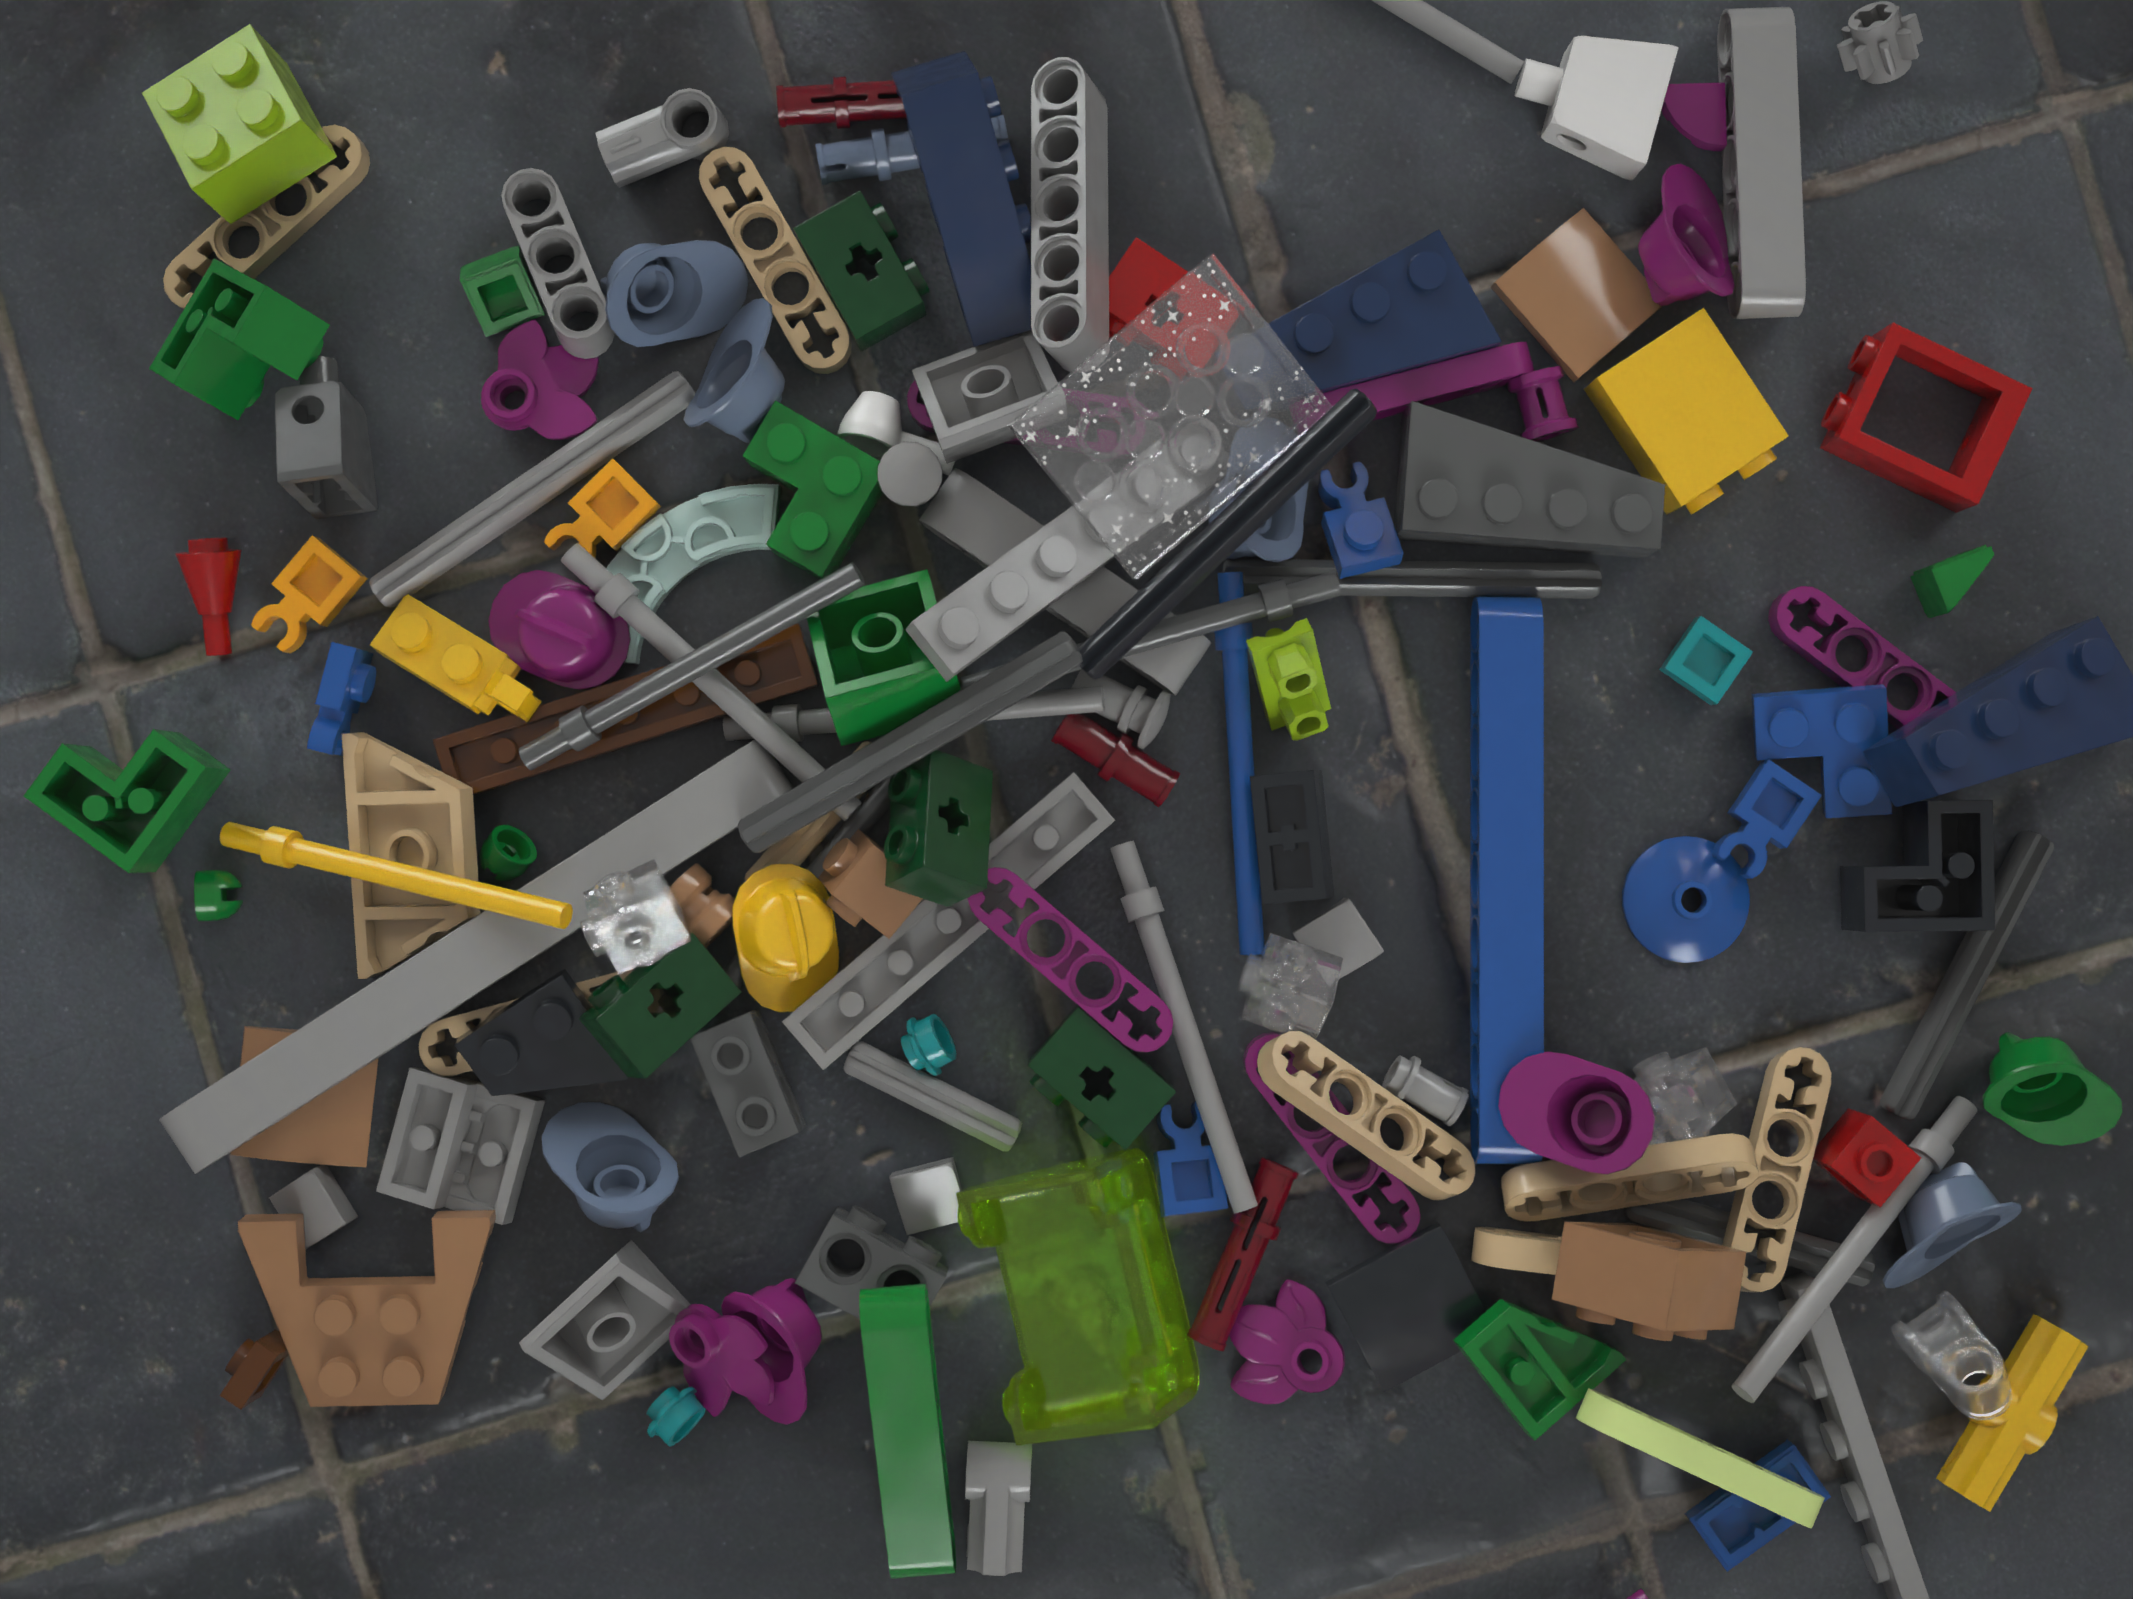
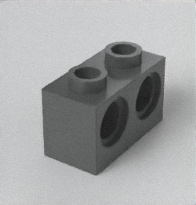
[690,1008,807,1157]
[795,1205,949,1319]

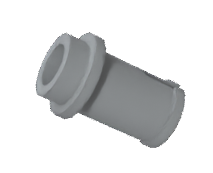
[1382,1055,1469,1126]

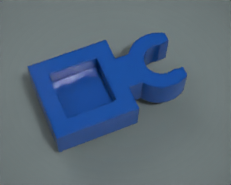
[1318,461,1404,579]
[307,642,376,756]
[1712,759,1822,879]
[1153,1102,1228,1217]

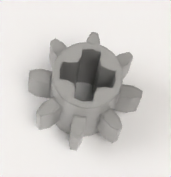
[1837,1,1923,84]

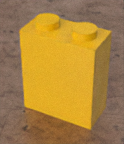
[1584,308,1789,515]

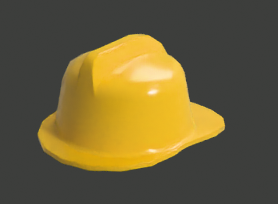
[732,864,839,1012]

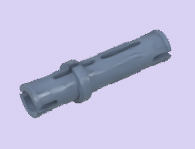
[815,114,1008,185]

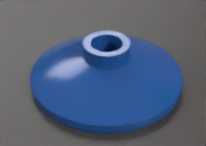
[1622,836,1750,963]

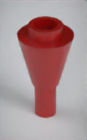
[175,537,242,656]

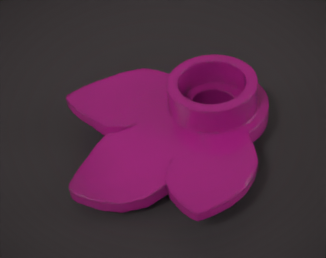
[481,320,599,440]
[1229,1279,1345,1404]
[669,1304,775,1417]

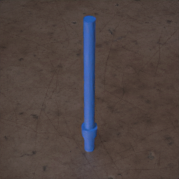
[1214,572,1265,955]

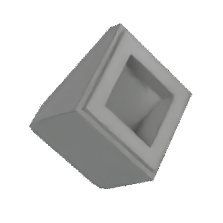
[1292,898,1384,986]
[889,1157,969,1235]
[269,1165,358,1249]

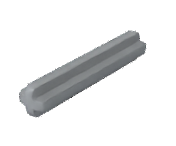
[843,1041,1022,1152]

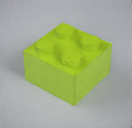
[142,24,337,224]

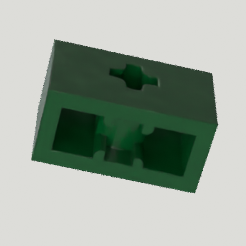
[793,191,930,352]
[884,750,993,907]
[579,932,741,1079]
[1028,1004,1176,1151]

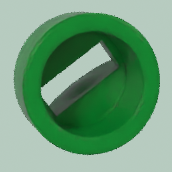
[479,825,537,881]
[194,870,243,922]

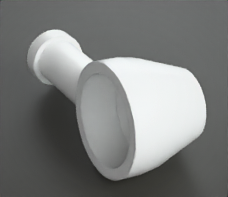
[837,391,955,475]

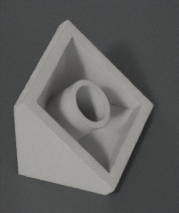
[912,330,1066,464]
[519,1240,691,1400]

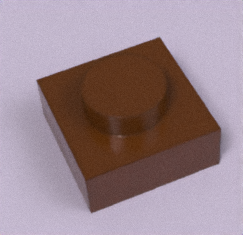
[220,1329,289,1410]

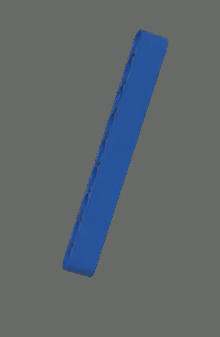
[1470,596,1544,1164]

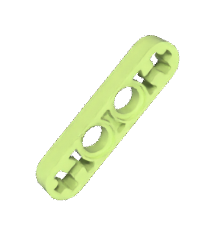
[1576,1388,1825,1528]

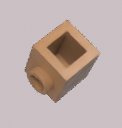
[818,829,923,939]

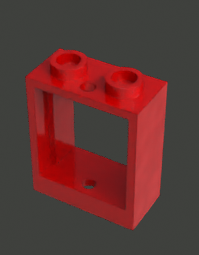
[1820,323,2033,513]

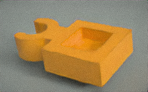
[544,458,661,558]
[251,535,368,654]

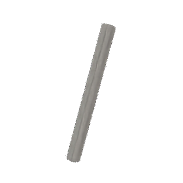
[369,371,695,608]

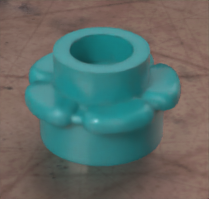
[901,1014,956,1076]
[646,1386,706,1447]

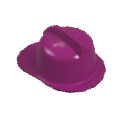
[1638,164,1735,306]
[488,570,631,690]
[1498,1052,1655,1175]
[721,1278,822,1425]

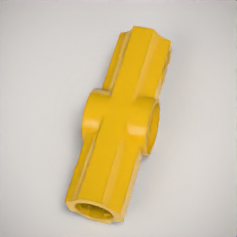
[1936,1314,2089,1512]

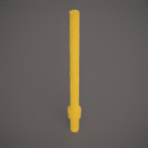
[220,822,573,929]

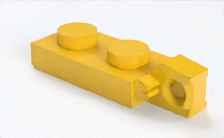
[370,594,542,722]

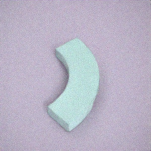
[606,484,781,664]

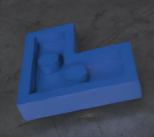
[1751,684,1892,818]

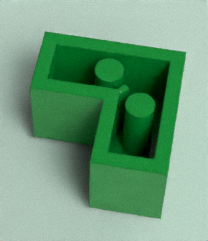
[149,258,330,420]
[743,400,883,580]
[24,729,231,873]

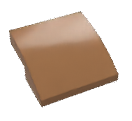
[1491,208,1662,382]
[230,1026,378,1168]

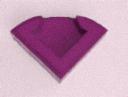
[1661,83,1727,152]

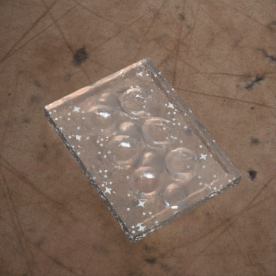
[1008,254,1333,579]

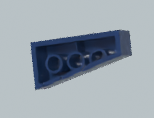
[891,51,1032,347]
[1209,229,1502,423]
[1863,616,2133,807]

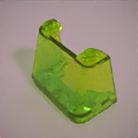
[956,1148,1200,1446]

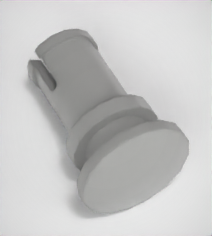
[878,442,942,507]
[1072,669,1171,749]

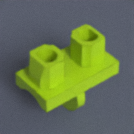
[1246,618,1331,741]

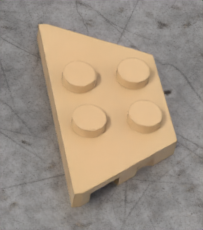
[342,732,481,979]

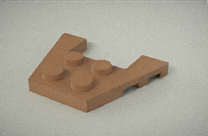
[238,1210,496,1407]

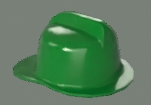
[1982,1032,2122,1146]

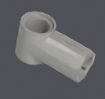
[595,88,729,188]
[965,1441,1032,1576]

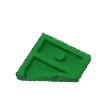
[1453,1299,1626,1441]

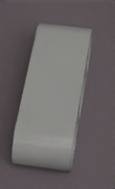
[501,168,614,359]

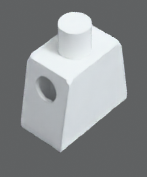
[1515,36,1678,181]

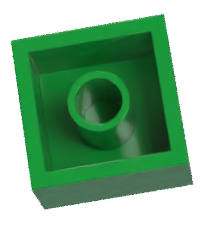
[807,569,961,746]

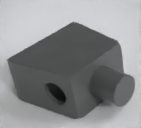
[275,356,378,519]

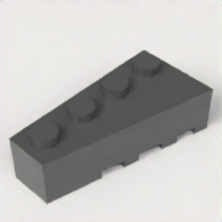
[1393,401,1665,558]

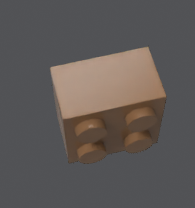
[1552,1222,1747,1341]

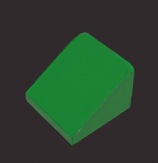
[460,246,545,337]
[1910,545,1995,618]

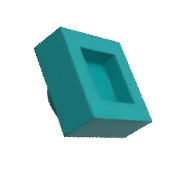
[1659,616,1753,706]

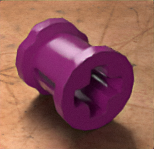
[1506,366,1579,442]

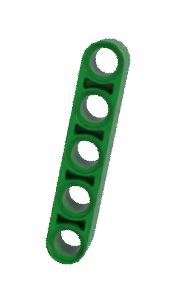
[859,1284,956,1579]

